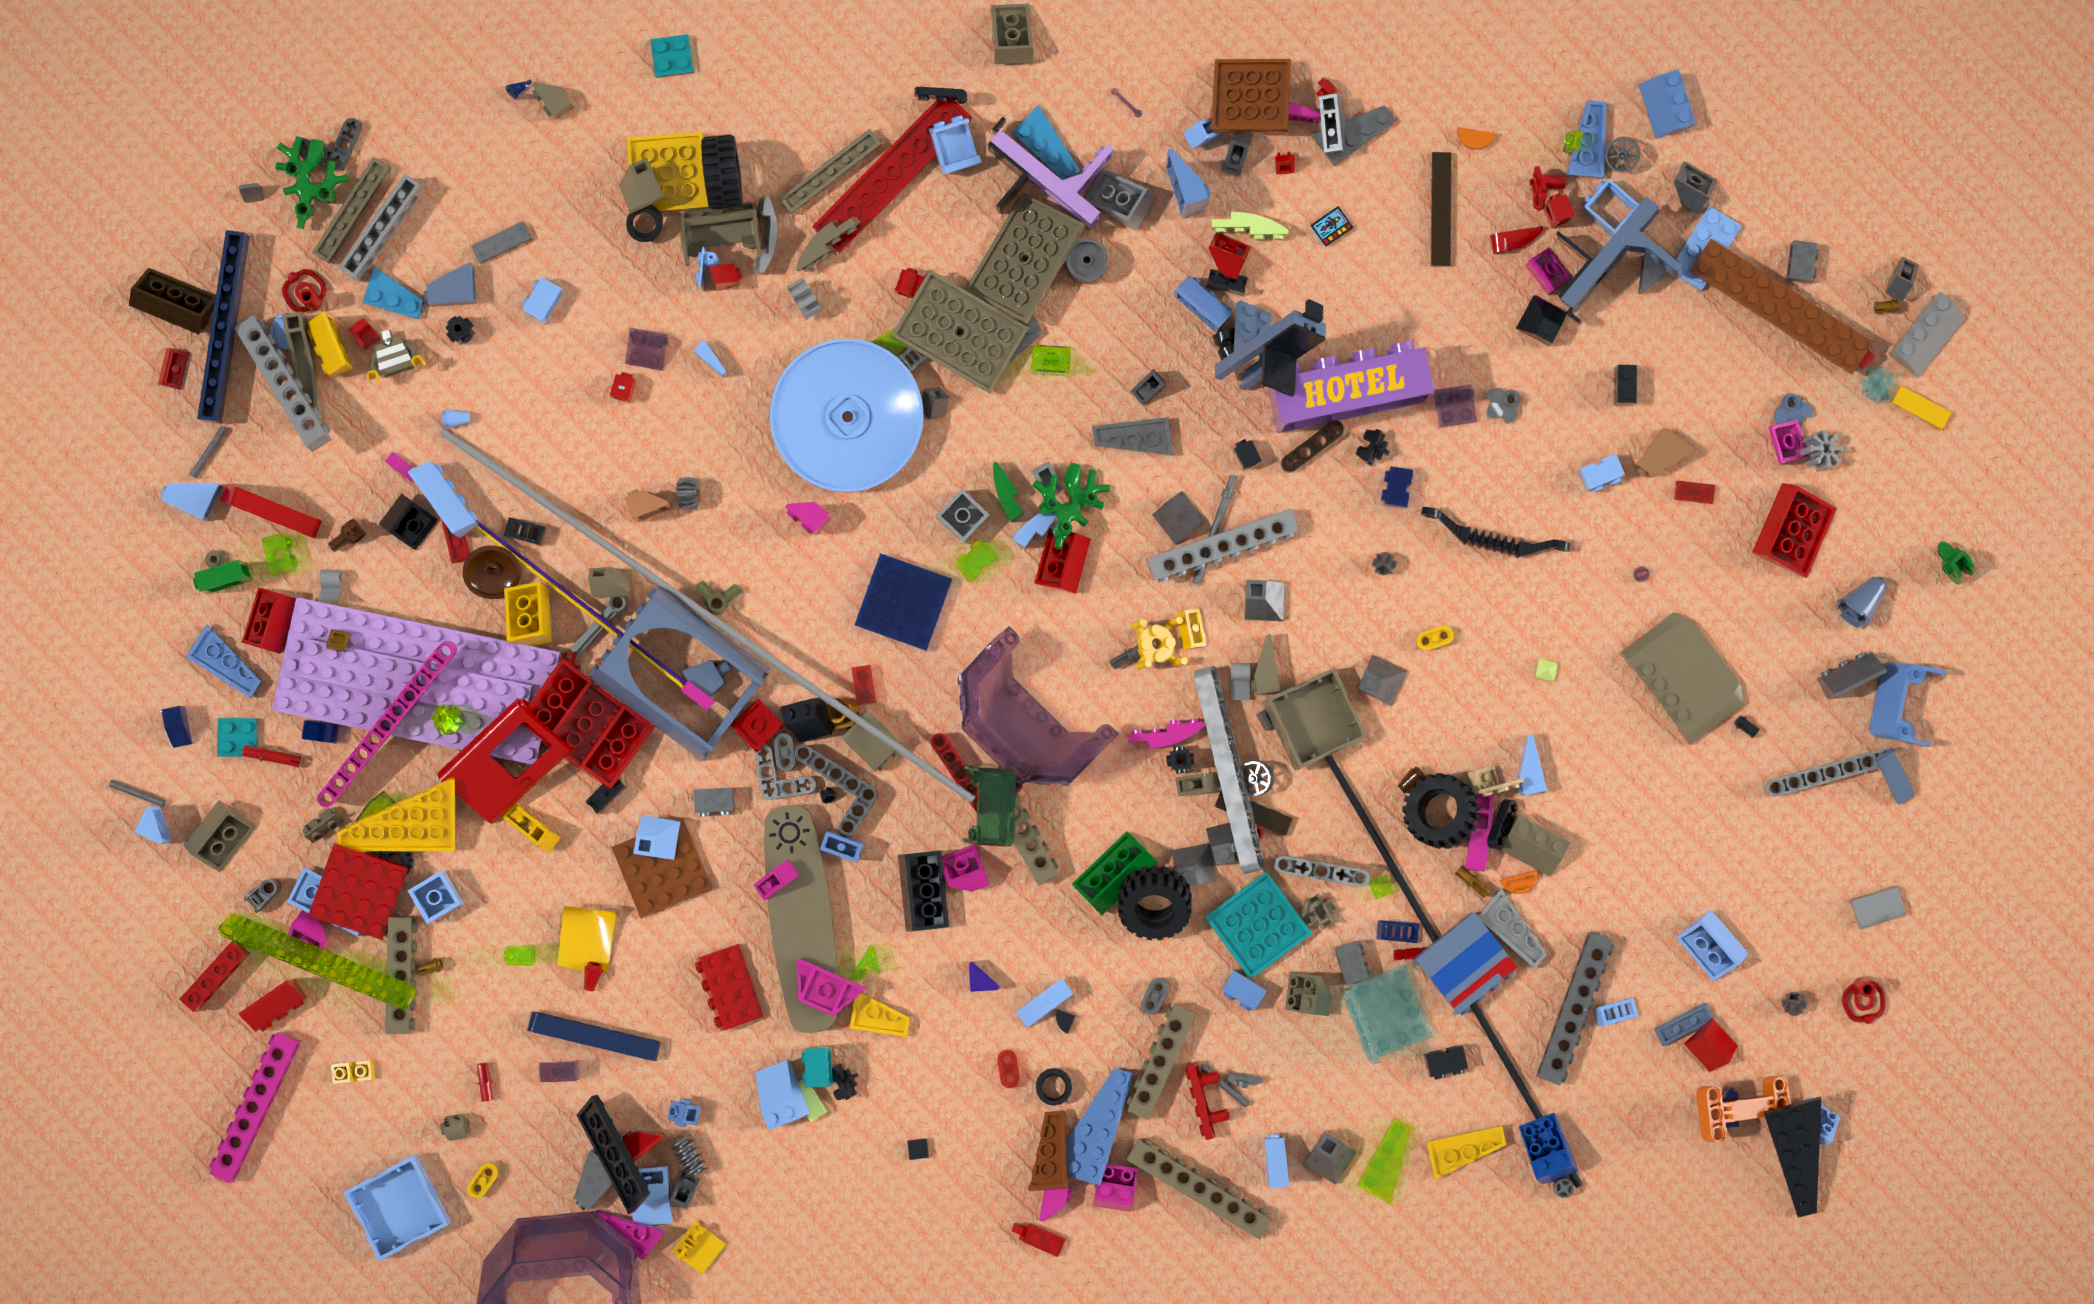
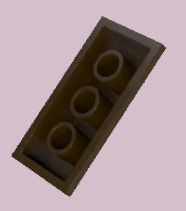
[129,268,216,335]

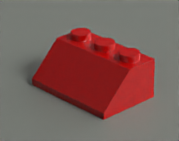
[1034,528,1091,594]
[242,587,296,654]
[238,979,307,1032]

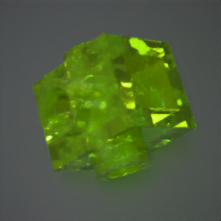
[431,704,466,735]

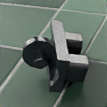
[1356,429,1390,466]
[832,1063,859,1101]

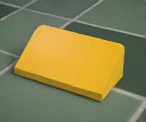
[1176,608,1207,650]

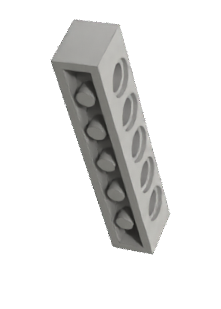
[339,174,424,282]

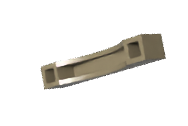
[282,311,324,430]

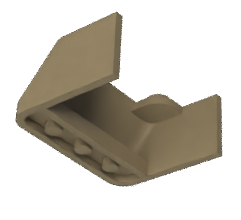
[681,202,762,266]

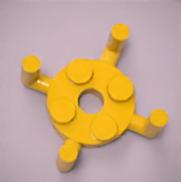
[1131,616,1188,670]

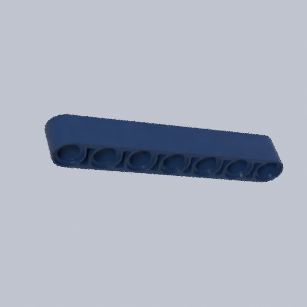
[527,1011,661,1061]

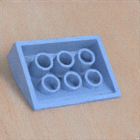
[1165,149,1210,219]

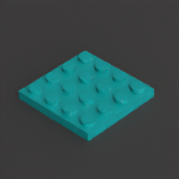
[1204,871,1312,979]

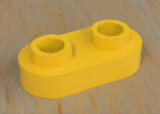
[1416,626,1454,651]
[467,1162,499,1199]

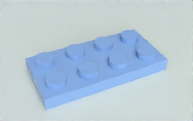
[1675,206,1741,291]

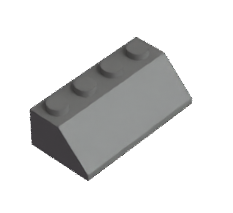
[1888,292,1965,378]

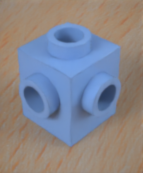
[668,1098,701,1127]

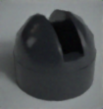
[820,787,837,804]

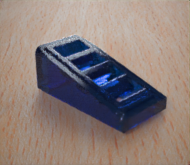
[1376,920,1419,943]

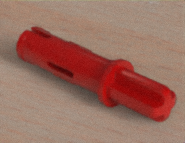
[242,745,301,768]

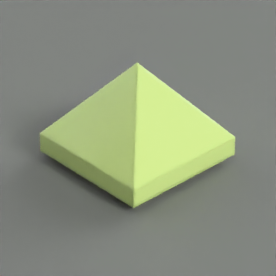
[1535,659,1558,682]

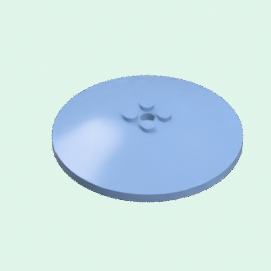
[770,339,924,492]

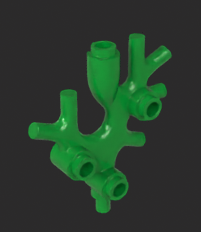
[275,136,349,229]
[1032,463,1109,550]

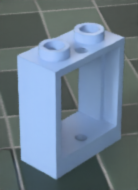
[1582,179,1639,237]

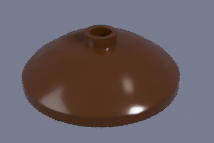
[462,545,521,599]

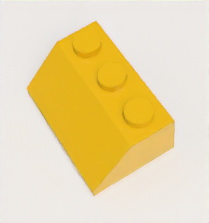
[307,311,354,378]
[504,581,552,646]

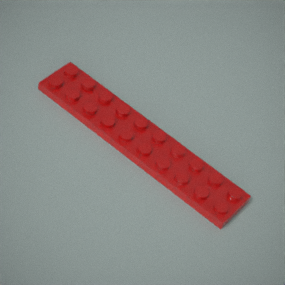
[812,100,973,254]

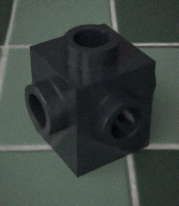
[445,316,475,345]
[1166,746,1194,774]

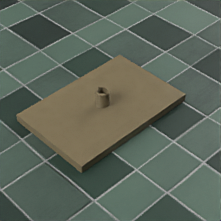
[965,192,1086,324]
[891,270,1029,394]

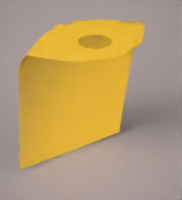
[557,906,616,972]

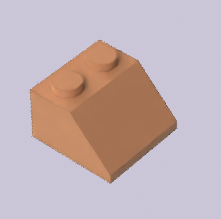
[624,489,672,522]

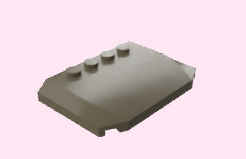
[1620,612,1744,745]

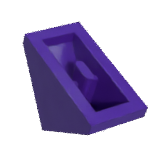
[969,961,1000,992]

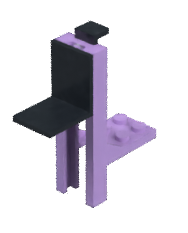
[988,117,1114,230]

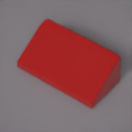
[158,348,189,390]

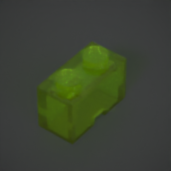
[955,539,999,583]
[503,945,536,966]

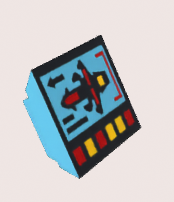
[1311,206,1354,247]

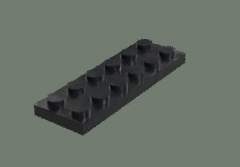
[576,1094,650,1214]

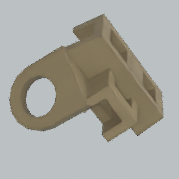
[1300,893,1338,930]

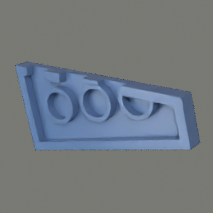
[1565,101,1606,179]
[186,624,262,698]

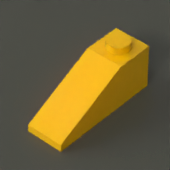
[501,803,561,853]

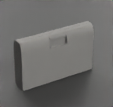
[1850,886,1906,930]

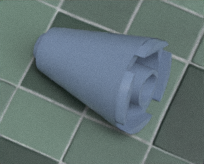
[1836,577,1887,629]

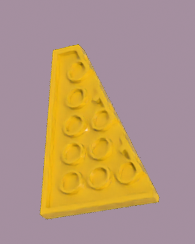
[337,778,455,852]

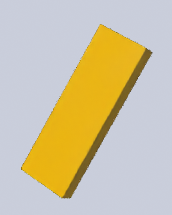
[1891,386,1952,430]

